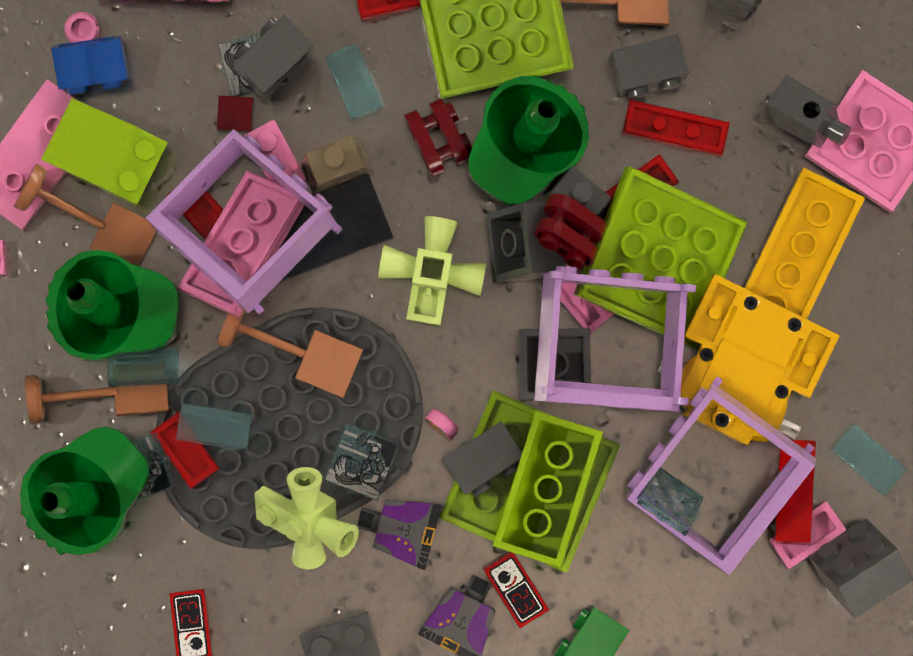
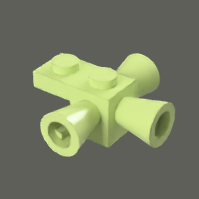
[378,216,486,326]
[254,467,359,569]

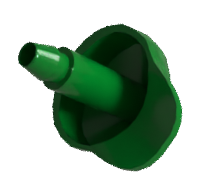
[468,76,589,205]
[45,250,179,361]
[20,427,149,555]

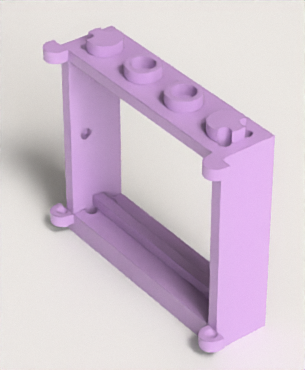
[146,129,343,315]
[534,266,697,412]
[626,376,816,575]

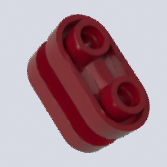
[403,98,472,178]
[534,193,607,269]

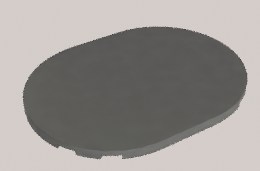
[154,307,423,549]

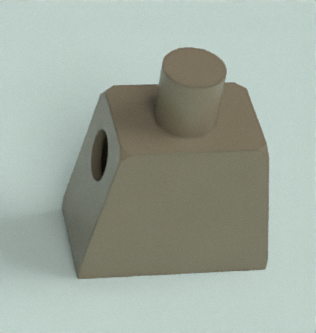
[301,135,374,195]

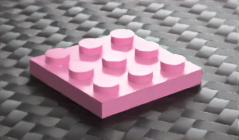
[804,70,913,213]

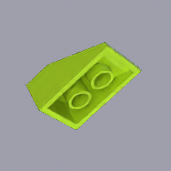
[41,98,168,206]

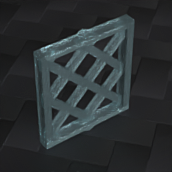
[637,467,704,536]

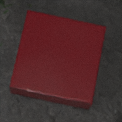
[217,95,254,133]

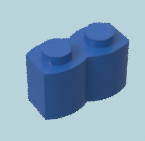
[51,35,129,94]

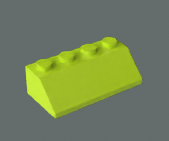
[493,411,604,568]

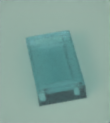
[325,43,383,120]
[107,348,179,387]
[176,403,251,451]
[830,423,908,496]

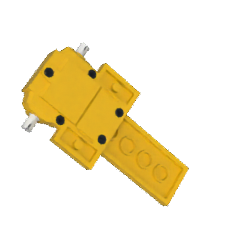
[657,167,865,446]

